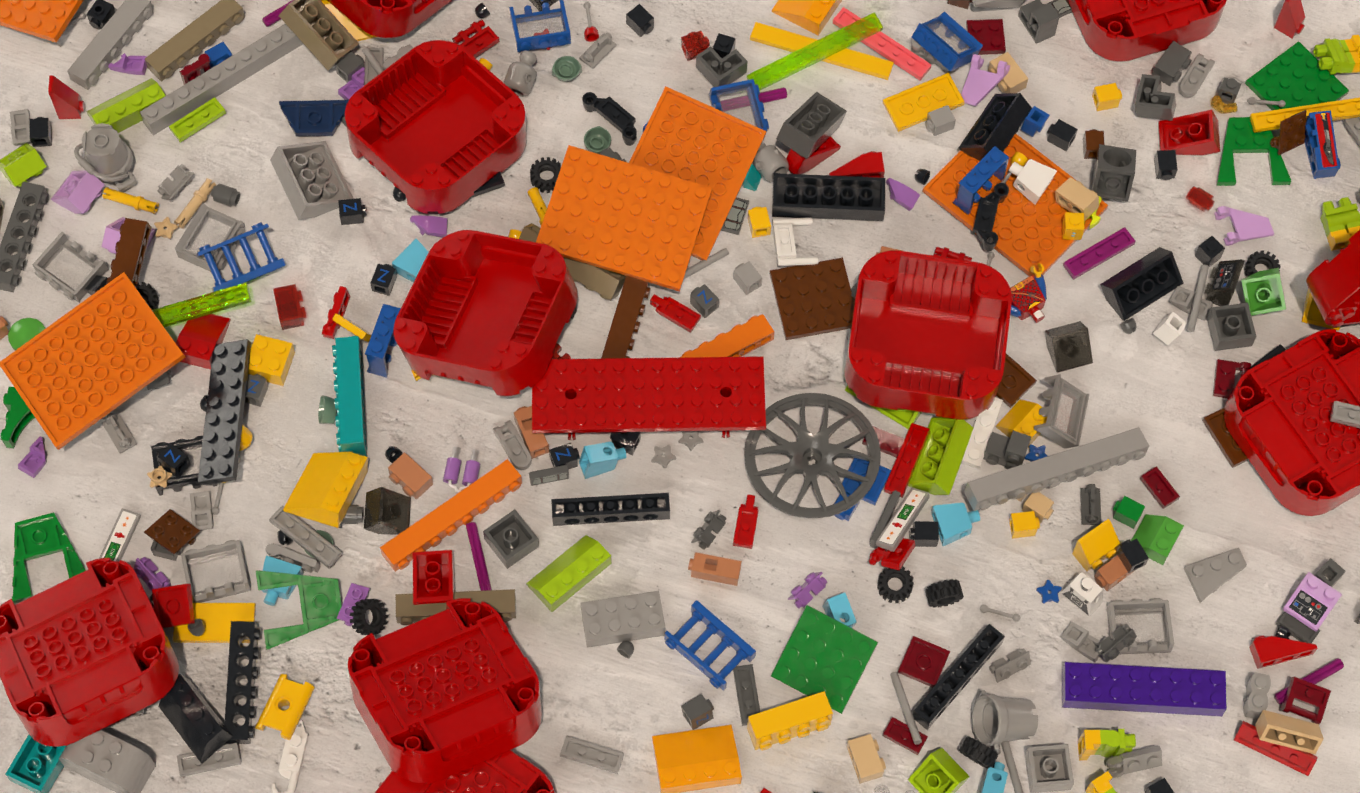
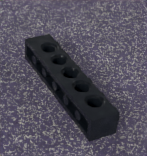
[551,493,670,526]
[224,621,261,744]
[913,624,1005,730]

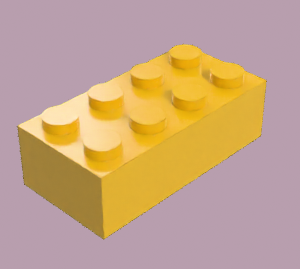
[747,691,833,751]

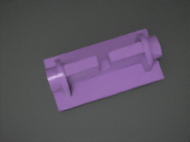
[134,557,171,591]
[788,572,827,609]
[337,583,370,626]

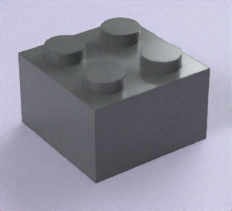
[1207,303,1257,351]
[483,509,539,569]

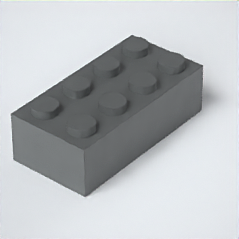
[776,92,847,159]

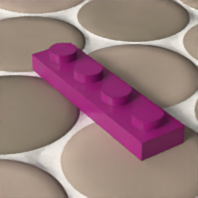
[1063,227,1136,280]

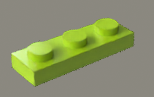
[169,97,226,143]

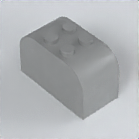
[59,730,156,793]

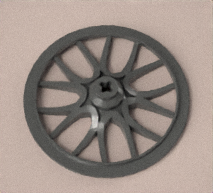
[744,393,881,518]

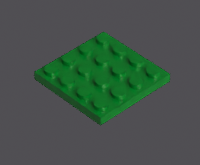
[1245,41,1349,110]
[771,605,879,714]

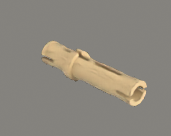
[174,178,216,229]

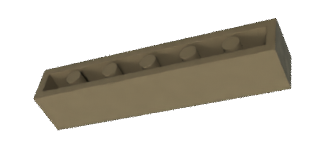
[145,0,245,82]
[519,223,626,300]
[395,589,516,625]

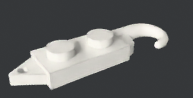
[271,720,309,793]

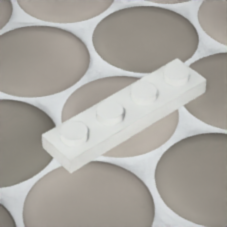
[961,398,1003,470]

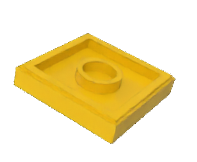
[332,313,372,342]

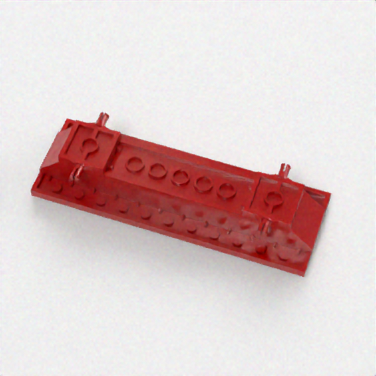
[532,356,766,440]

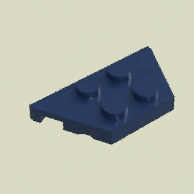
[279,100,349,137]

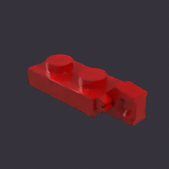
[322,286,351,339]
[650,294,701,333]
[733,494,759,549]

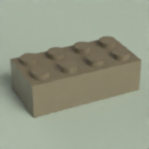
[279,0,359,70]

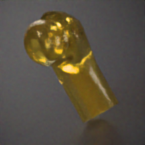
[1211,96,1237,114]

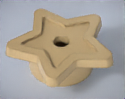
[154,217,178,239]
[147,466,172,488]

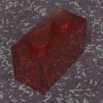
[273,284,307,330]

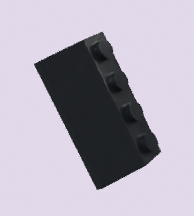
[958,93,1032,161]
[1100,247,1184,321]
[158,674,233,764]

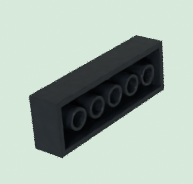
[772,173,886,221]

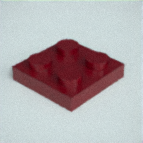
[966,19,1006,55]
[898,636,950,688]

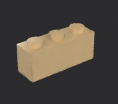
[1255,710,1324,754]

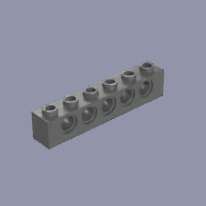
[0,182,49,293]

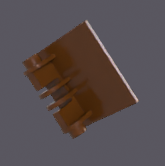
[1270,110,1307,155]
[144,509,200,554]

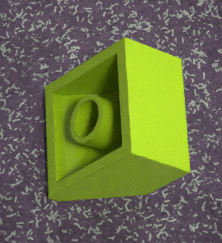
[0,143,47,187]
[908,747,970,793]

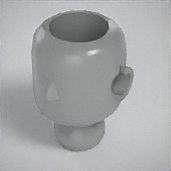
[504,50,537,97]
[753,141,789,182]

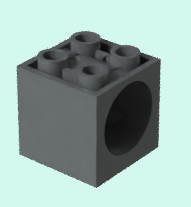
[1092,144,1136,202]

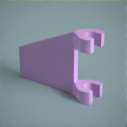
[961,54,1010,106]
[1214,206,1274,246]

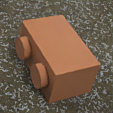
[388,452,433,500]

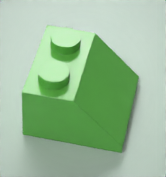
[1241,268,1286,316]
[1131,514,1184,565]

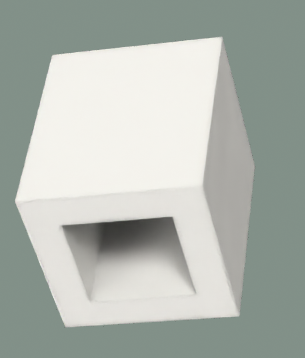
[1153,311,1187,345]

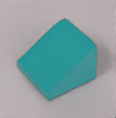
[743,164,762,191]

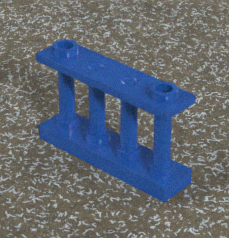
[196,222,286,296]
[664,600,756,691]

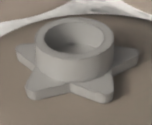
[678,431,704,451]
[651,445,676,468]

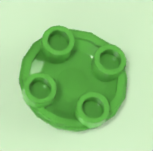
[8,318,45,350]

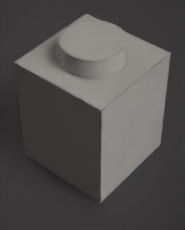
[925,105,956,136]
[733,261,762,295]

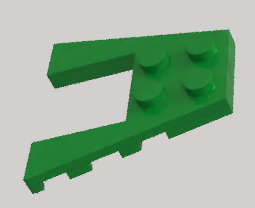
[1216,117,1291,186]
[12,512,86,603]
[256,570,342,650]

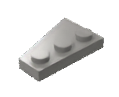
[1184,548,1247,603]

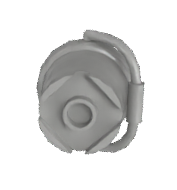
[74,123,133,182]
[972,690,1038,755]

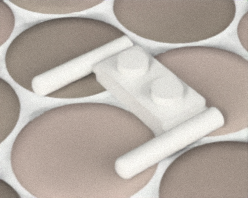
[772,217,819,266]

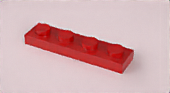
[884,423,930,498]
[1234,721,1318,776]

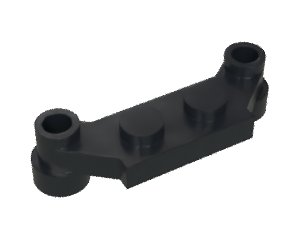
[582,92,637,146]
[973,183,1009,251]

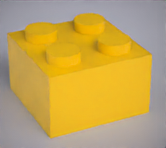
[248,334,295,386]

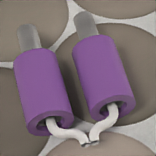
[443,446,480,492]

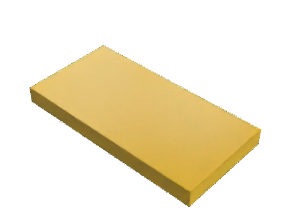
[883,73,964,132]
[173,603,256,643]

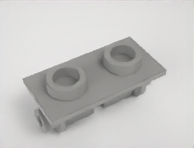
[579,32,617,69]
[157,164,194,200]
[102,413,137,453]
[989,648,1031,683]

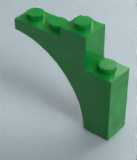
[1,387,35,449]

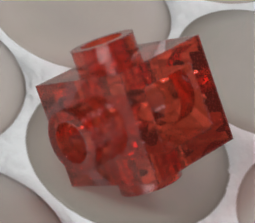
[681,31,710,61]

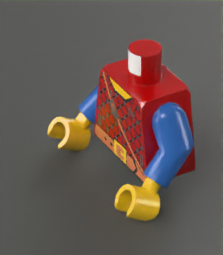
[1010,263,1047,323]

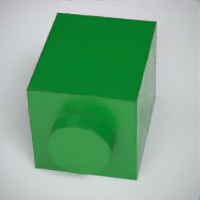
[1113,495,1145,529]

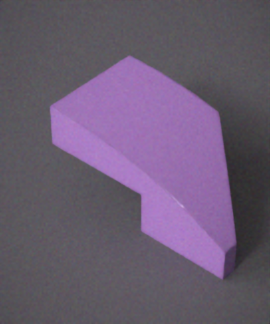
[108,53,147,75]
[338,67,365,100]
[886,178,920,211]
[410,215,448,238]
[18,436,46,478]

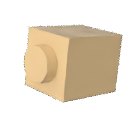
[1022,492,1054,523]

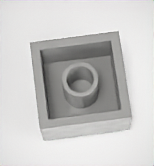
[1025,744,1074,793]

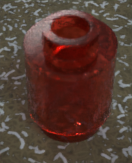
[1186,186,1215,212]

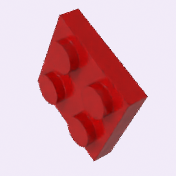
[152,584,195,628]

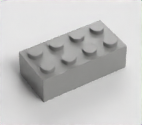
[580,591,666,648]

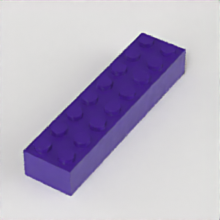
[1062,662,1227,717]

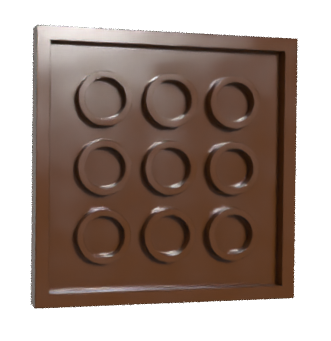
[769,257,854,340]

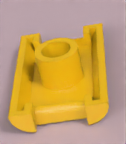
[255,674,315,740]

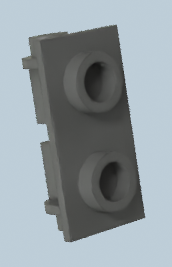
[1080,484,1101,525]
[691,510,726,550]
[1096,624,1137,663]

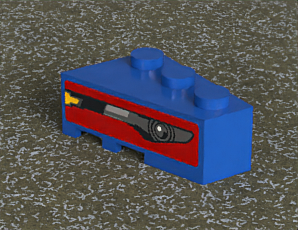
[1304,110,1341,179]

